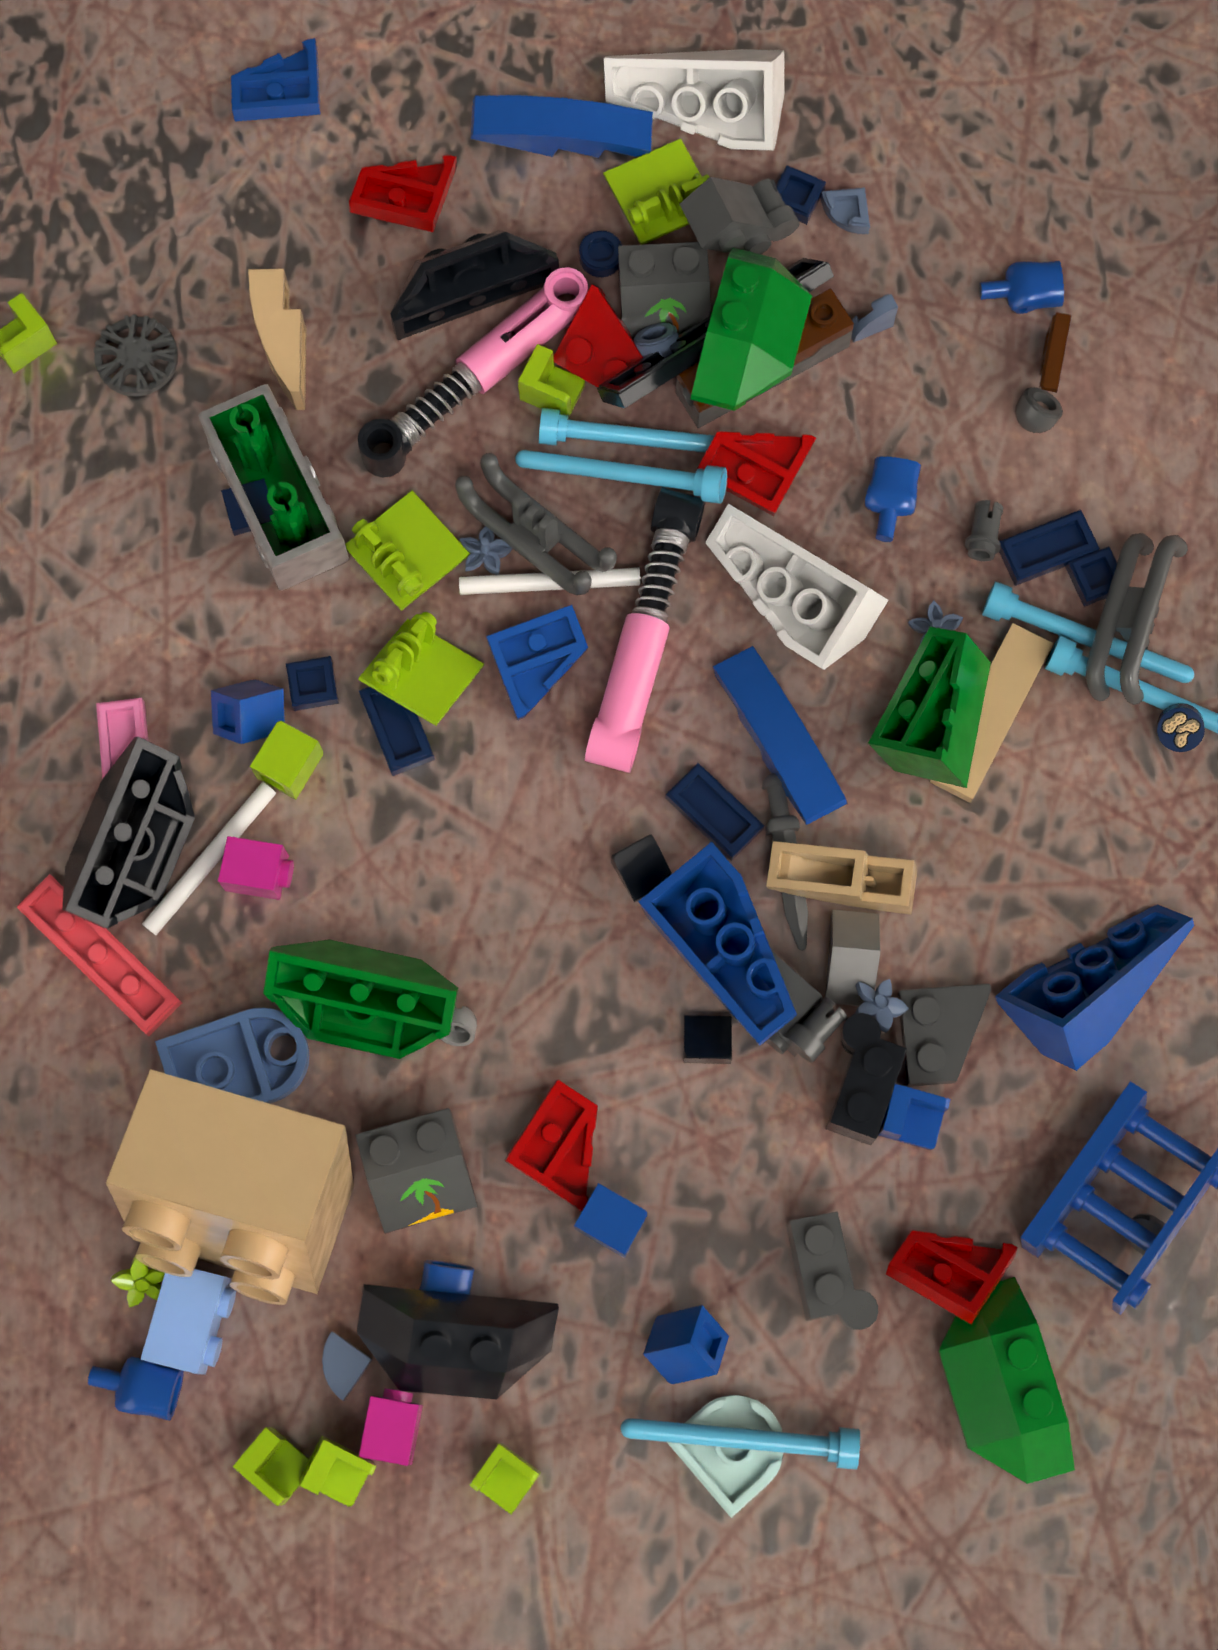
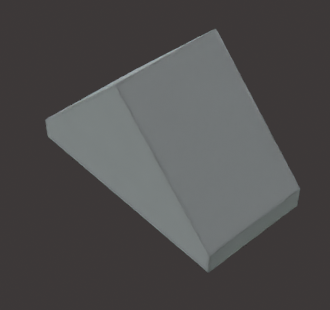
[825,909,881,1006]

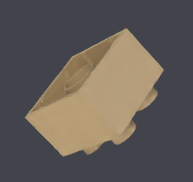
[106,1069,354,1305]

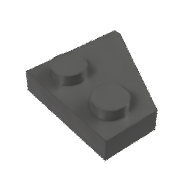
[898,984,991,1087]

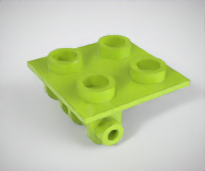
[603,138,710,245]
[345,490,470,611]
[358,612,484,726]

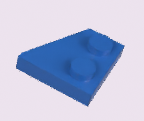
[231,38,321,122]
[486,605,588,721]

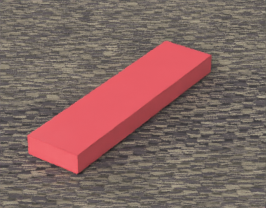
[17,874,182,1036]

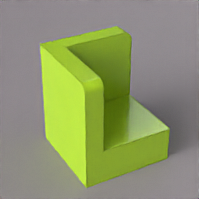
[0,292,57,373]
[518,344,585,419]
[250,721,324,800]
[233,1427,309,1506]
[298,1435,377,1507]
[469,1443,541,1515]

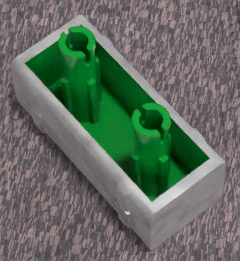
[198,384,349,590]

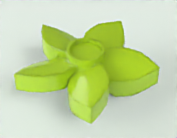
[111,1257,165,1308]

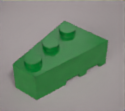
[868,626,991,788]

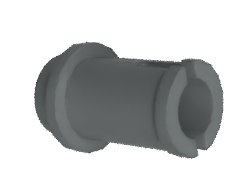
[965,500,1004,561]

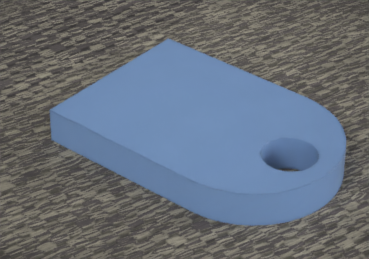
[155,1008,310,1104]

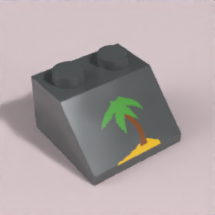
[618,242,711,341]
[355,1108,478,1234]

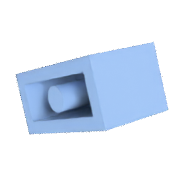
[140,1269,236,1375]

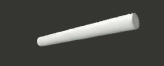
[459,567,640,595]
[142,782,276,935]

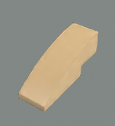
[248,269,306,410]
[766,841,917,915]

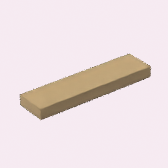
[930,623,1054,803]

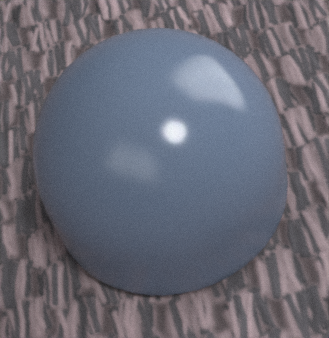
[634,323,679,357]

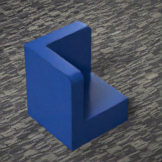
[211,679,285,744]
[878,1084,951,1150]
[574,1183,647,1258]
[643,1305,729,1384]

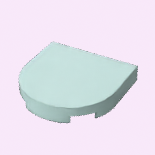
[667,1395,784,1518]

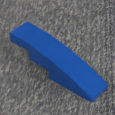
[471,95,653,158]
[713,646,847,825]

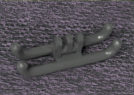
[455,453,617,596]
[1086,533,1188,705]

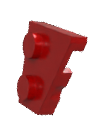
[349,155,457,232]
[554,284,643,388]
[695,431,816,516]
[504,1079,598,1211]
[886,1230,1018,1324]

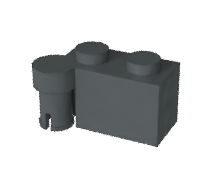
[680,177,800,254]
[766,952,848,1063]
[786,1211,878,1330]

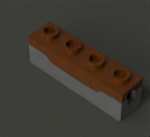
[676,288,854,428]

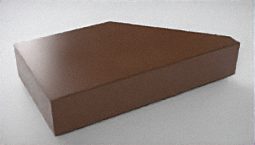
[1039,312,1071,393]

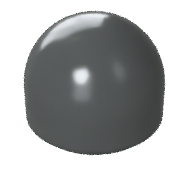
[1015,387,1063,433]

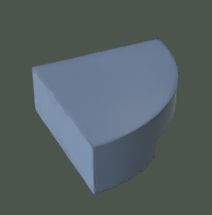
[821,187,870,234]
[851,294,898,343]
[322,1331,373,1401]

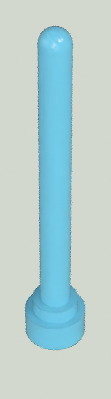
[539,408,715,453]
[515,450,727,504]
[981,581,1194,683]
[1044,635,1218,734]
[620,1418,860,1470]

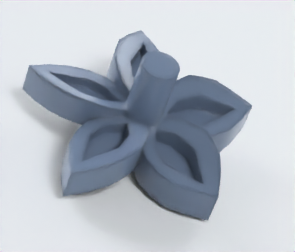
[459,527,513,575]
[908,601,963,644]
[855,979,909,1033]

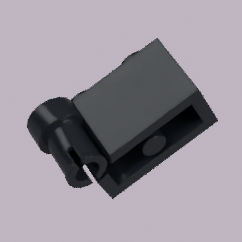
[826,1013,907,1146]

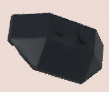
[390,230,559,341]
[62,736,195,929]
[357,1284,559,1400]

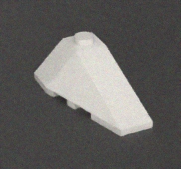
[604,49,784,150]
[705,504,888,670]

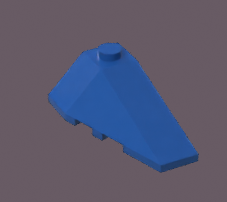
[638,842,797,1046]
[995,904,1195,1071]

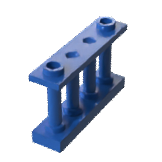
[1020,1081,1218,1315]

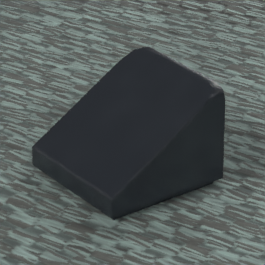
[611,834,672,903]
[683,1015,732,1064]

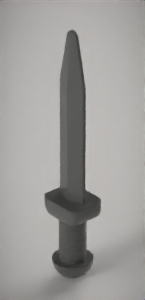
[762,773,808,951]

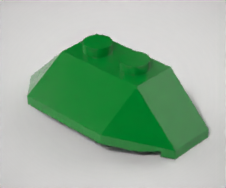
[690,248,812,411]
[263,939,458,1059]
[938,1277,1075,1484]

